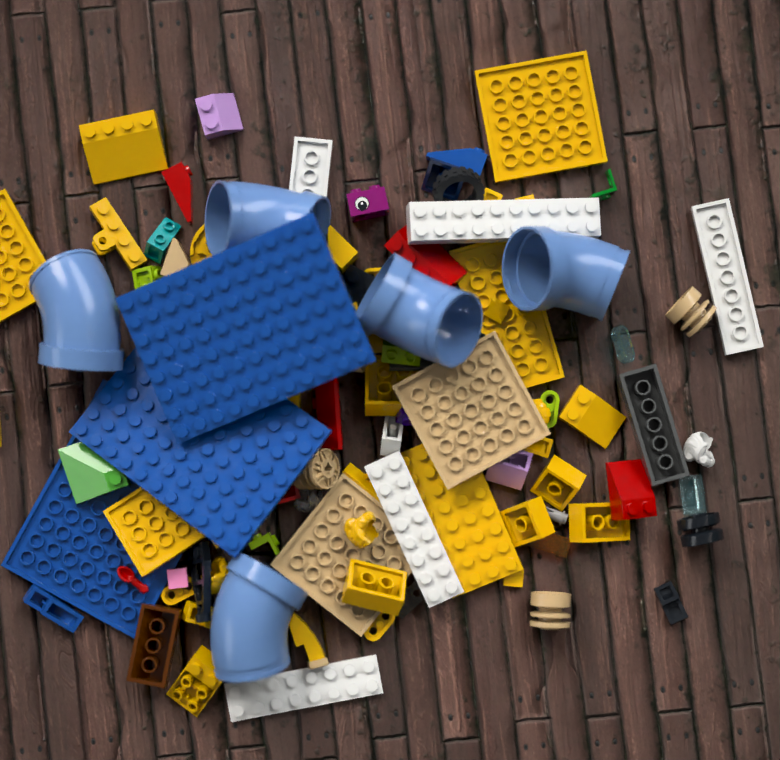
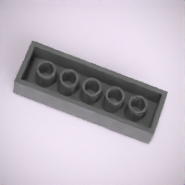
[616,364,690,486]

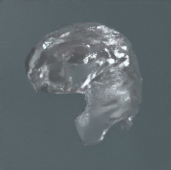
[293,489,325,512]

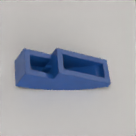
[23,584,84,633]

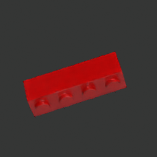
[384,225,468,287]
[312,377,343,451]

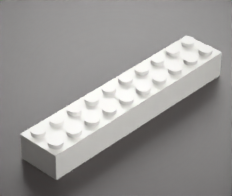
[406,198,601,245]

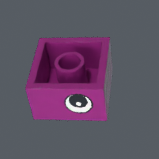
[346,185,389,222]

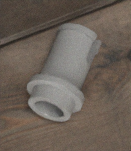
[546,506,568,525]

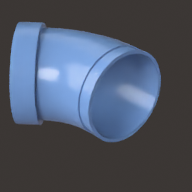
[205,180,331,255]
[502,226,630,322]
[29,249,125,371]
[356,253,483,367]
[210,553,308,683]

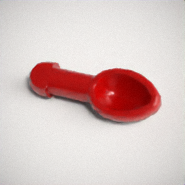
[117,566,149,594]

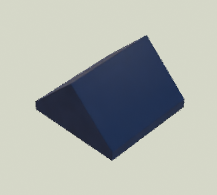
[421,157,464,201]

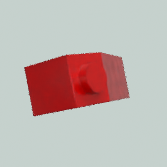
[161,161,193,225]

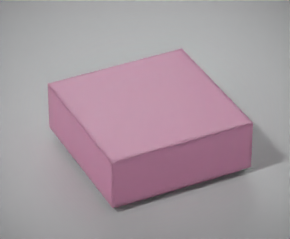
[167,567,189,589]

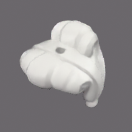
[683,432,715,468]

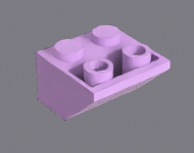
[485,450,533,490]

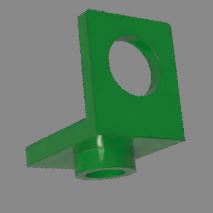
[589,169,617,201]

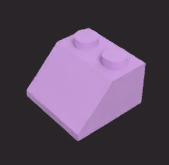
[195,93,244,140]

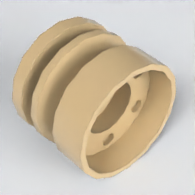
[665,286,717,338]
[293,448,340,490]
[530,591,571,630]

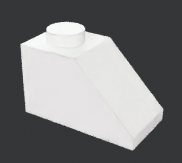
[380,416,403,456]

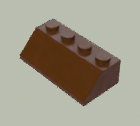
[126,603,183,688]

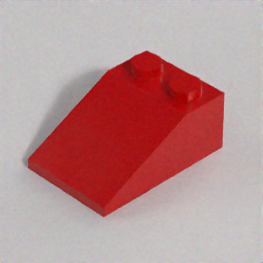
[606,459,657,520]

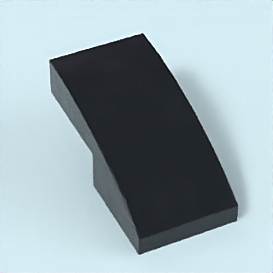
[654,581,689,626]

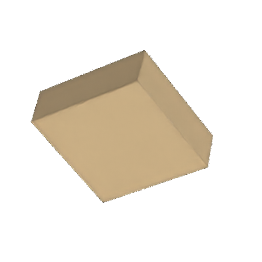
[306,657,329,670]

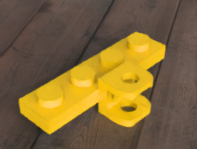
[89,197,147,271]

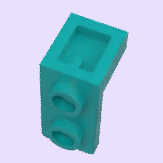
[144,217,181,264]

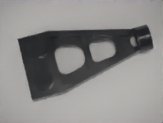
[185,541,211,623]

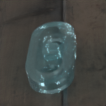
[611,325,635,364]

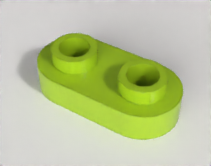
[540,390,560,428]

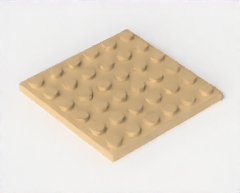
[392,331,551,490]
[270,473,412,637]

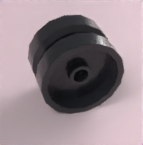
[676,512,725,547]

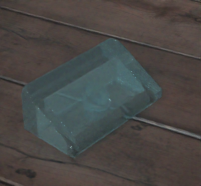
[679,474,706,515]

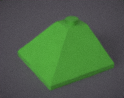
[58,442,132,504]

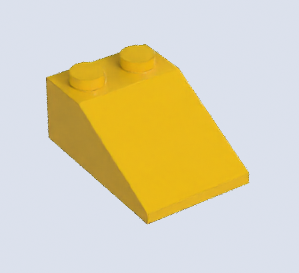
[557,385,626,449]
[568,502,630,543]

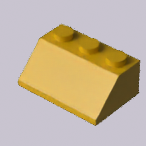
[341,558,407,616]

